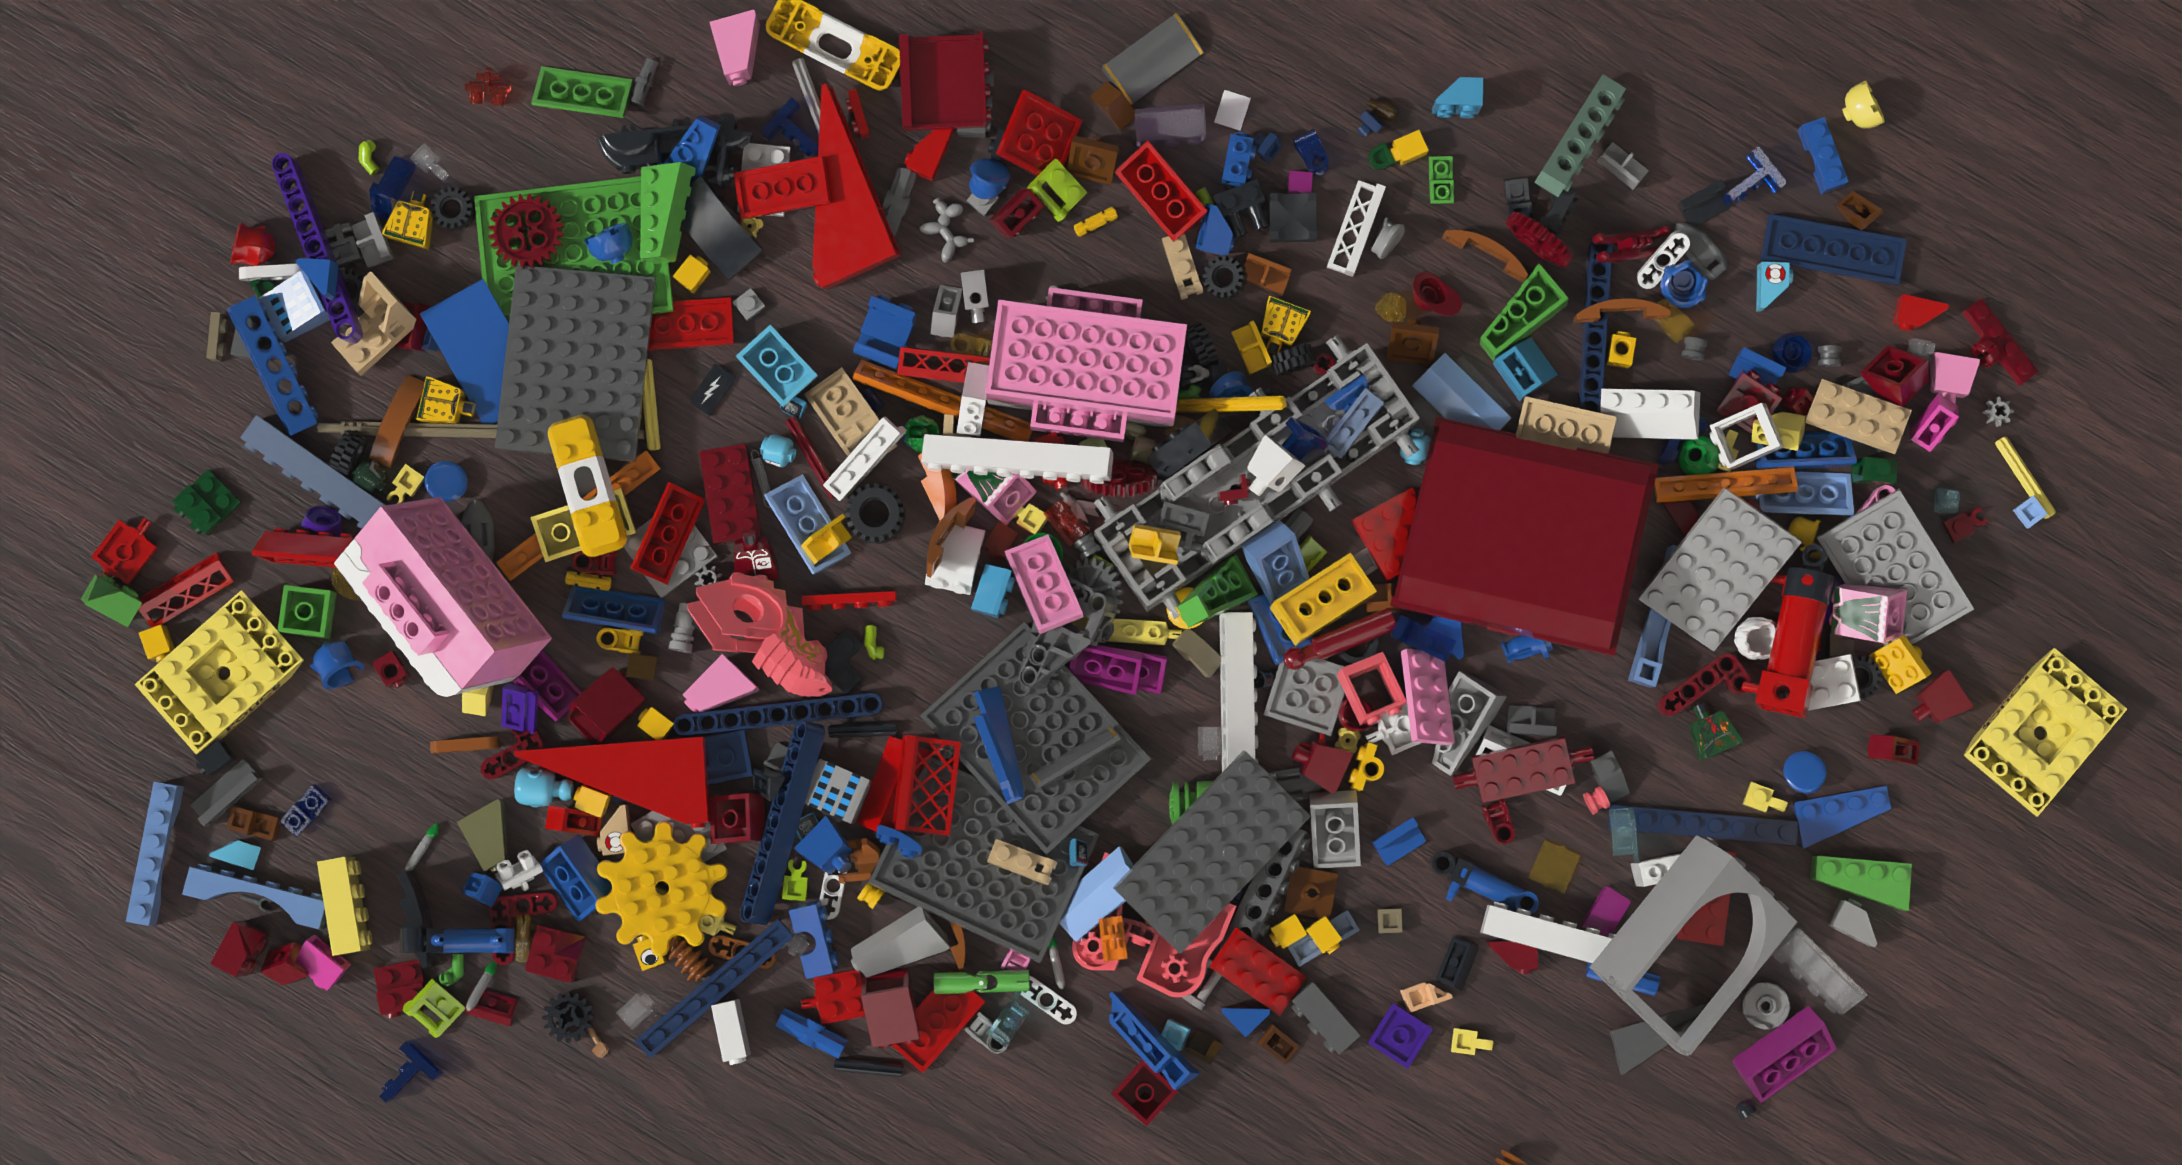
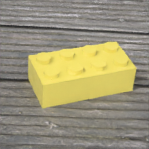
[531,488,637,562]
[317,857,373,956]

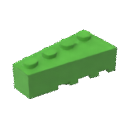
[640,162,696,264]
[1480,264,1569,361]
[1177,554,1258,628]
[1810,856,1912,911]

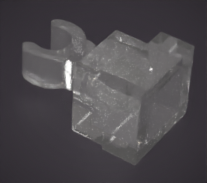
[410,143,449,182]
[1907,338,1936,365]

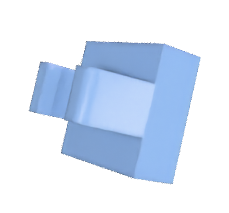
[2013,495,2047,529]

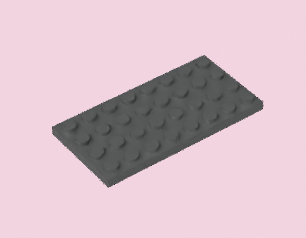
[1113,750,1311,954]

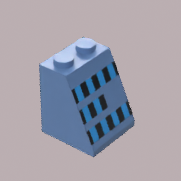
[259,270,330,343]

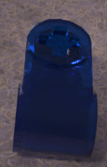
[1292,129,1329,176]

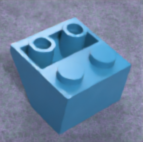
[1432,77,1483,119]
[1493,337,1558,401]
[971,564,1016,619]

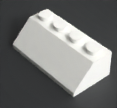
[1601,389,1700,439]

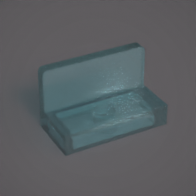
[1609,808,1639,862]
[987,991,1030,1047]

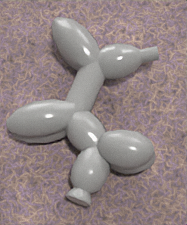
[920,198,974,263]

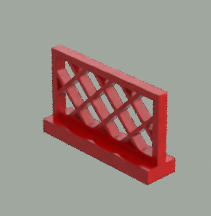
[892,735,961,836]

